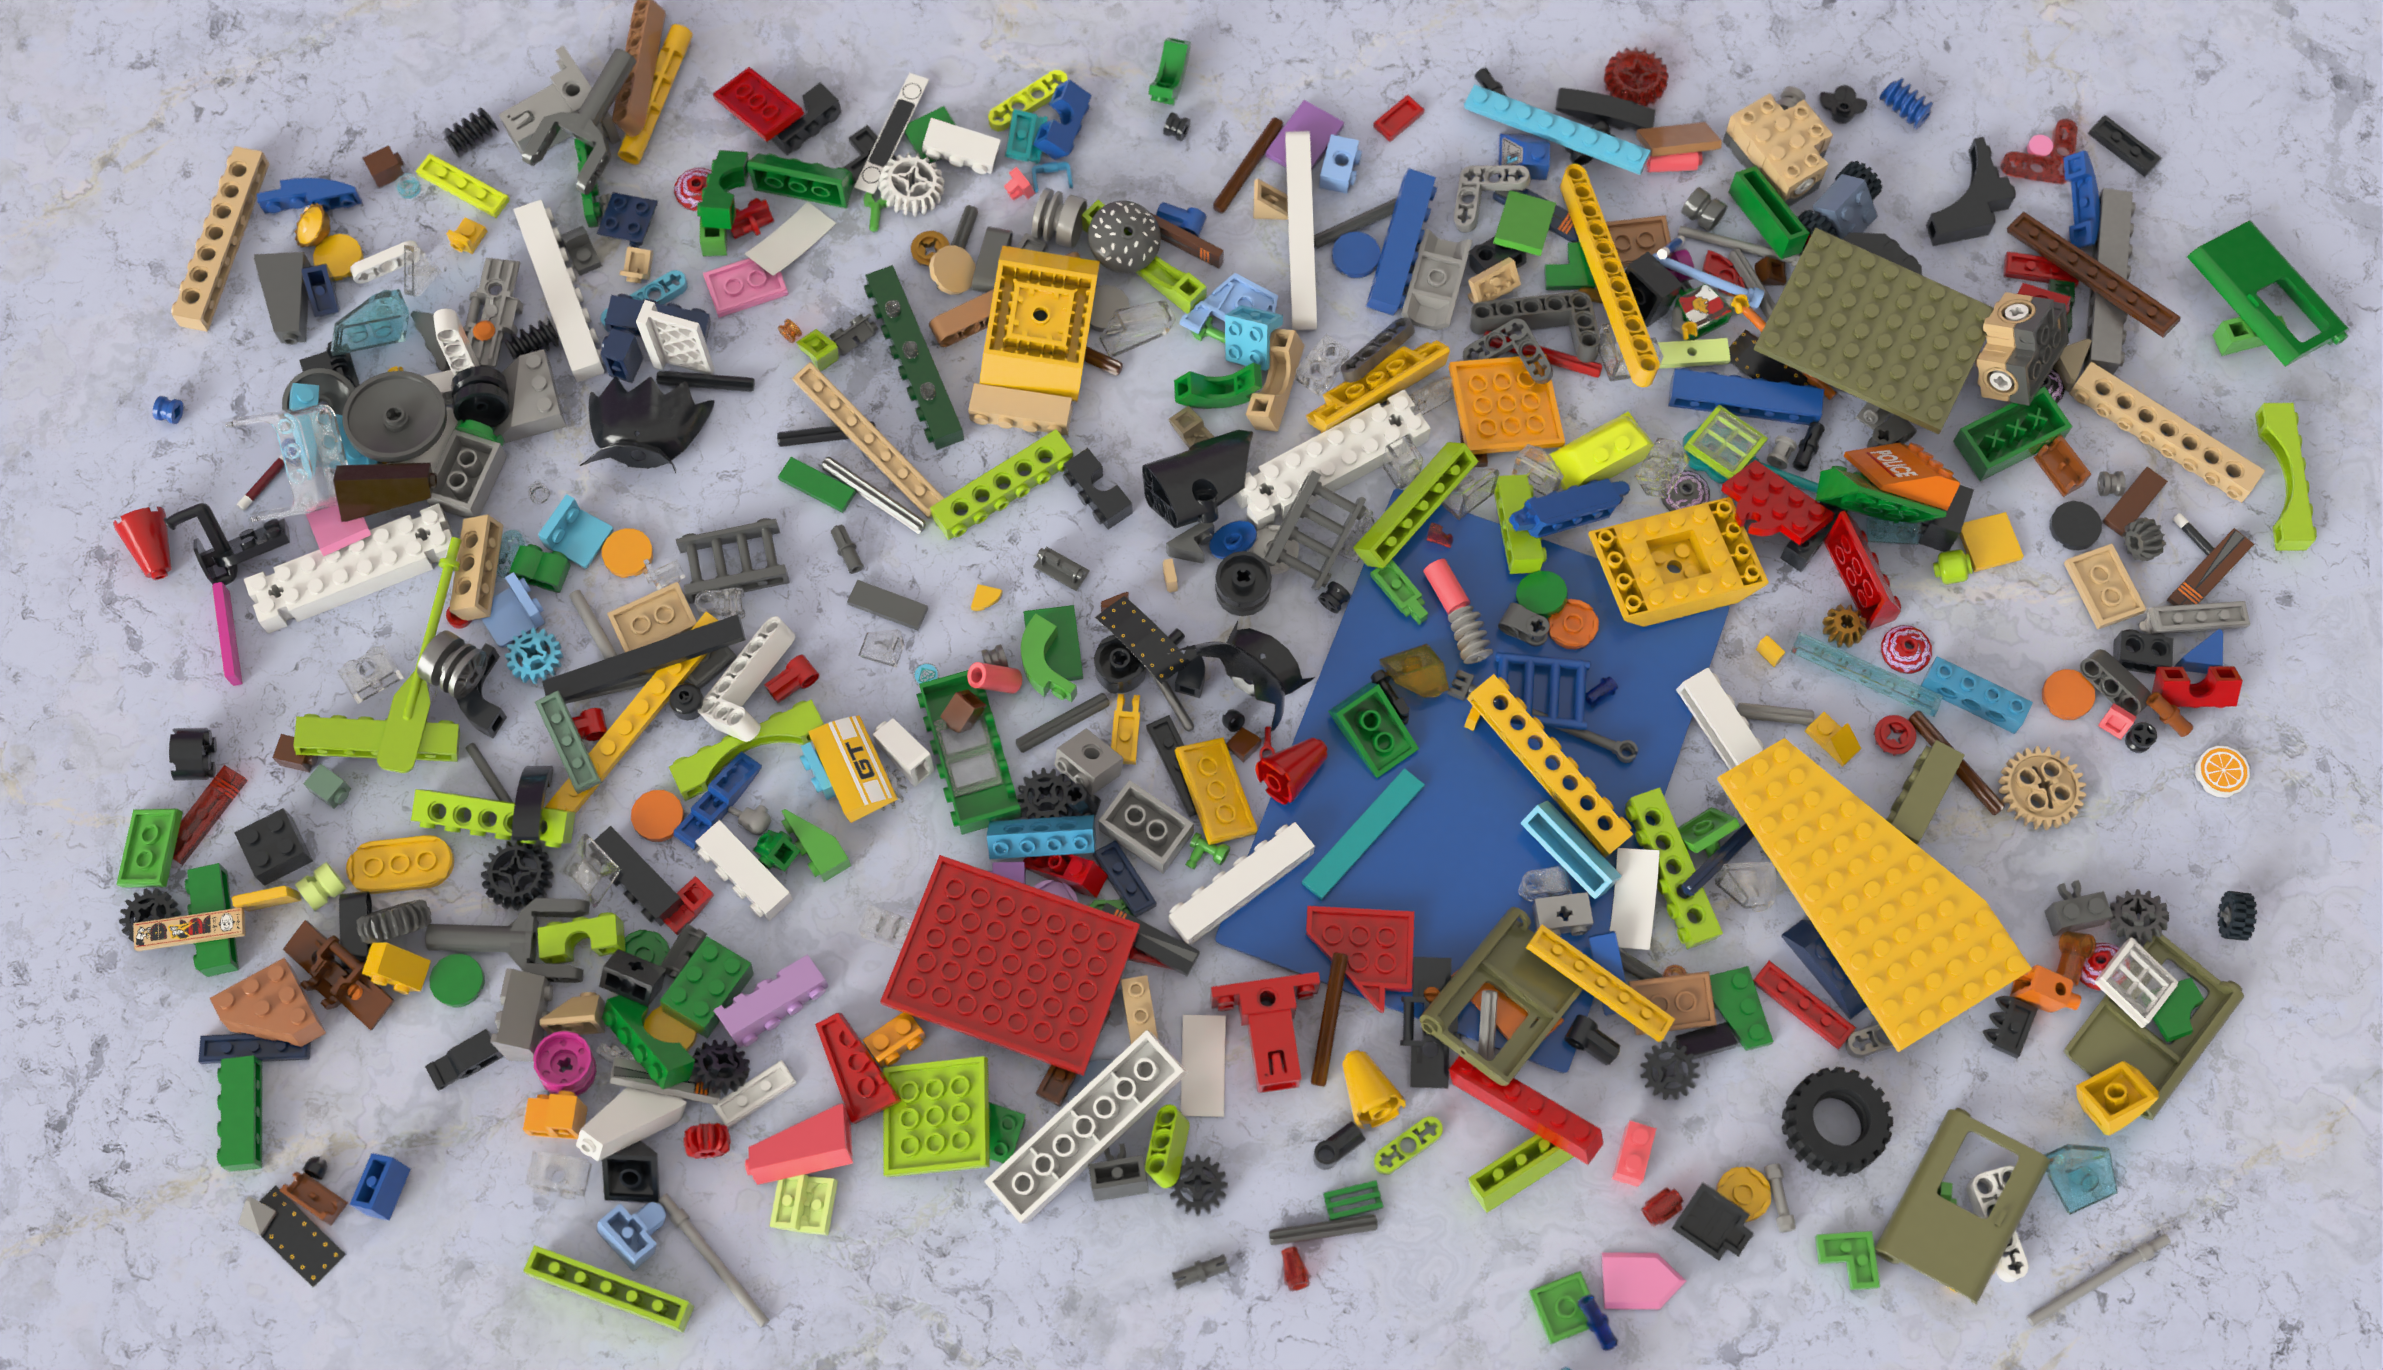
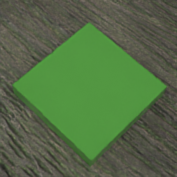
[1529,1271,1603,1345]

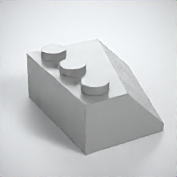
[493,349,566,443]
[490,968,553,1062]

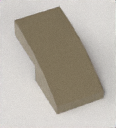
[1169,405,1214,448]

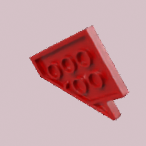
[1306,906,1414,1013]

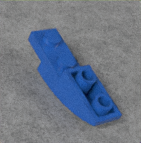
[256,178,362,214]

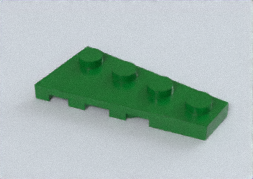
[574,139,602,228]

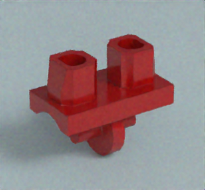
[730,198,774,239]

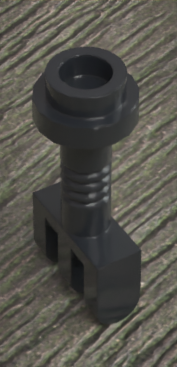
[1370,669,1409,725]

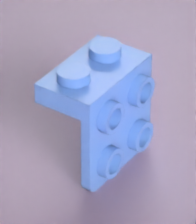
[481,572,545,648]

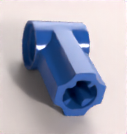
[1156,202,1207,237]

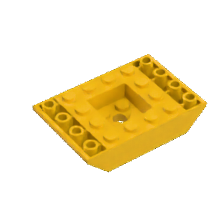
[979,246,1100,402]
[1588,497,1769,627]

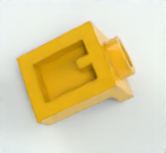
[446,217,488,254]

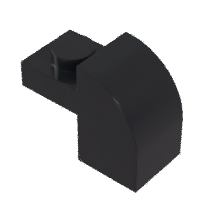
[1175,649,1205,698]

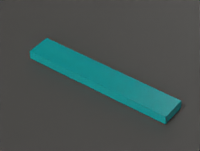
[1302,768,1425,900]

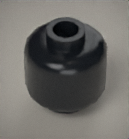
[669,683,704,721]

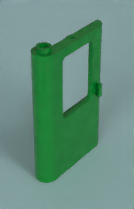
[2187,220,2349,367]

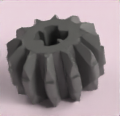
[2122,517,2166,562]

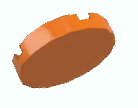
[1547,599,1599,650]
[2042,669,2095,720]
[631,790,684,842]

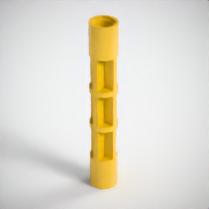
[617,24,693,165]

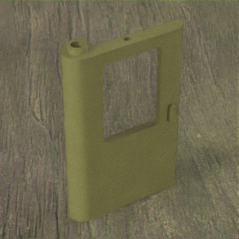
[1420,907,1583,1085]
[2064,935,2244,1120]
[1875,1108,2050,1305]

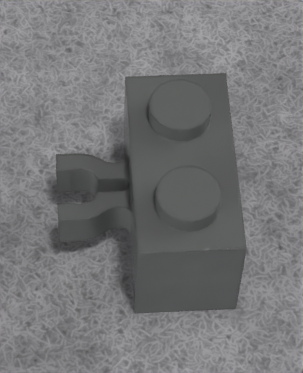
[2044,880,2113,936]
[1088,1144,1149,1202]

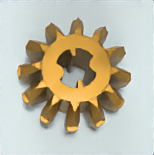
[1822,604,1867,648]

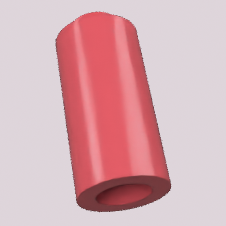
[1646,151,1702,173]
[1423,559,1470,615]
[967,662,1022,694]

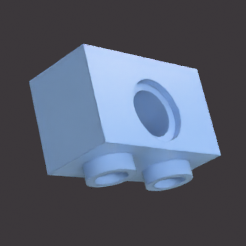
[1319,135,1362,194]

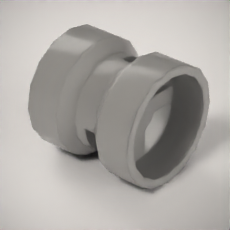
[1777,86,1806,111]

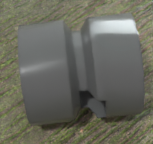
[1681,187,1728,232]

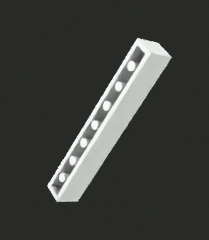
[514,200,605,383]

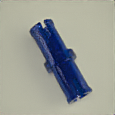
[1578,1294,1618,1351]

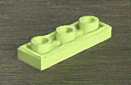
[1653,338,1731,369]

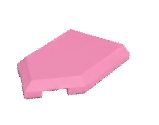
[1601,1253,1686,1310]

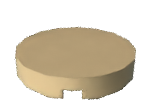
[929,245,976,295]

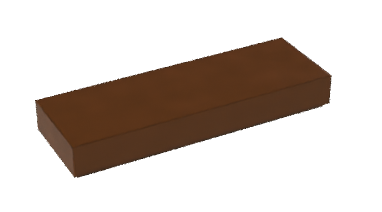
[2102,467,2168,537]

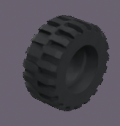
[1782,1067,1893,1177]

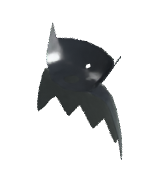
[580,376,714,473]
[1167,621,1315,732]

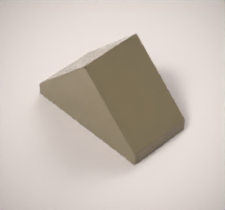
[2053,339,2092,392]

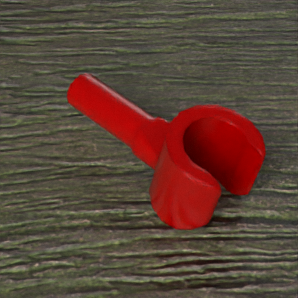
[1259,726,1275,759]

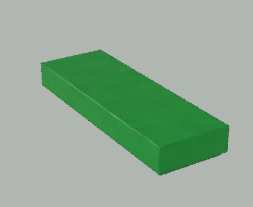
[778,457,856,513]

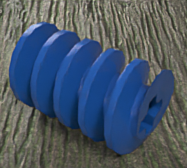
[1879,78,1933,129]

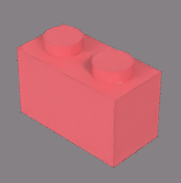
[1612,1121,1656,1187]

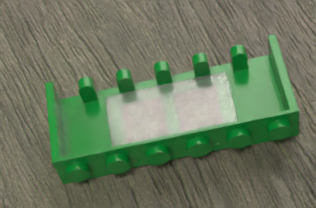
[916,670,1022,835]

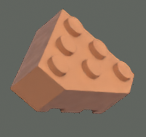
[210,958,326,1047]

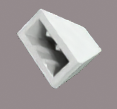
[873,718,935,787]

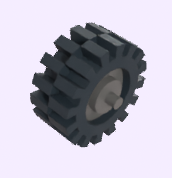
[2217,891,2257,941]

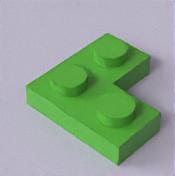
[1815,1231,1880,1290]

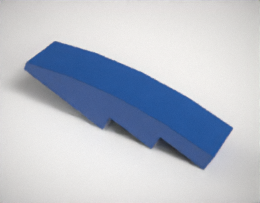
[673,751,762,850]

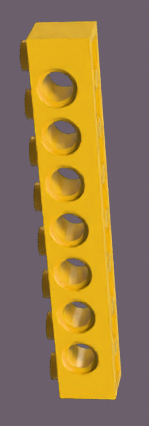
[1467,674,1633,858]

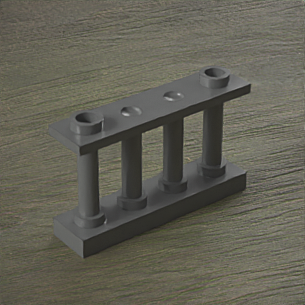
[1264,470,1366,590]
[676,518,790,604]

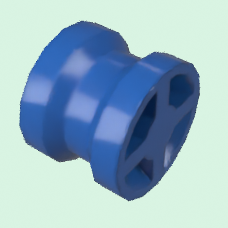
[153,396,184,424]

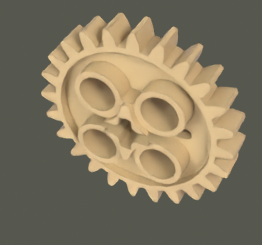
[1998,746,2086,830]

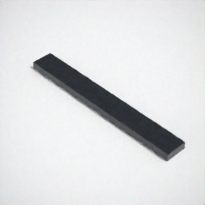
[542,614,746,702]

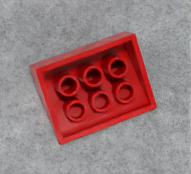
[1824,511,1901,630]

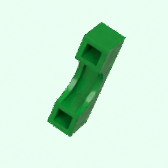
[697,150,749,229]
[602,995,695,1090]

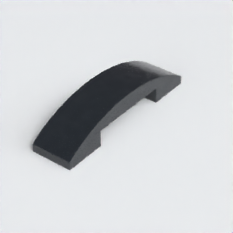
[512,766,553,841]

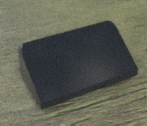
[1675,1022,1738,1062]

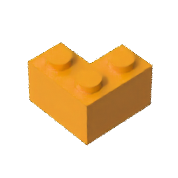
[523,1091,588,1140]

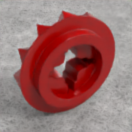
[1873,715,1916,756]

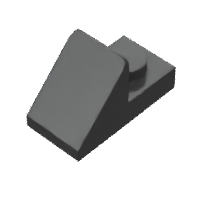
[560,226,602,276]
[1166,522,1214,563]

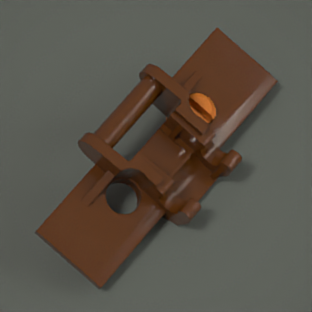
[283,920,395,1030]

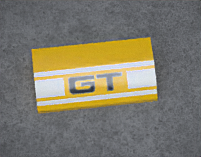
[808,715,898,823]

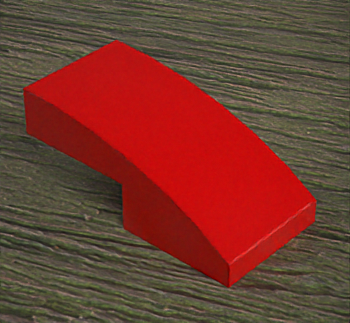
[664,876,714,935]

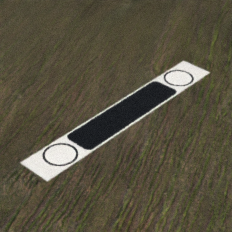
[854,73,929,194]

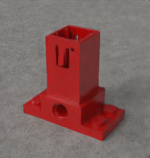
[1210,972,1320,1093]

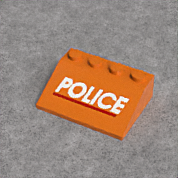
[1843,442,1960,511]

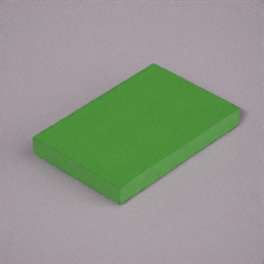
[1493,190,1556,256]
[116,809,183,888]

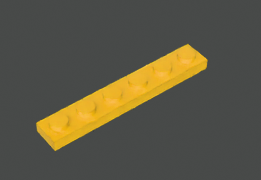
[1526,924,1675,1043]

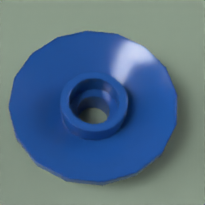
[1209,521,1257,559]

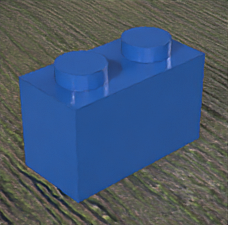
[349,1153,411,1221]

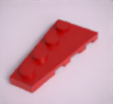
[815,1013,901,1124]

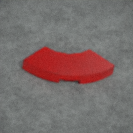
[1702,250,1745,295]

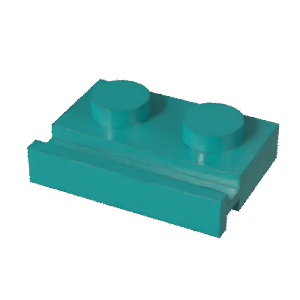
[1005,109,1048,164]

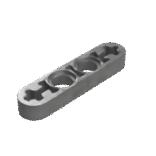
[1340,318,1415,383]

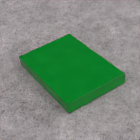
[1023,605,1083,681]

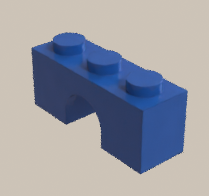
[1033,79,1092,160]

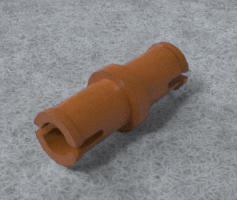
[2146,692,2193,737]

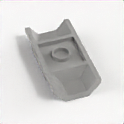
[1401,229,1472,330]

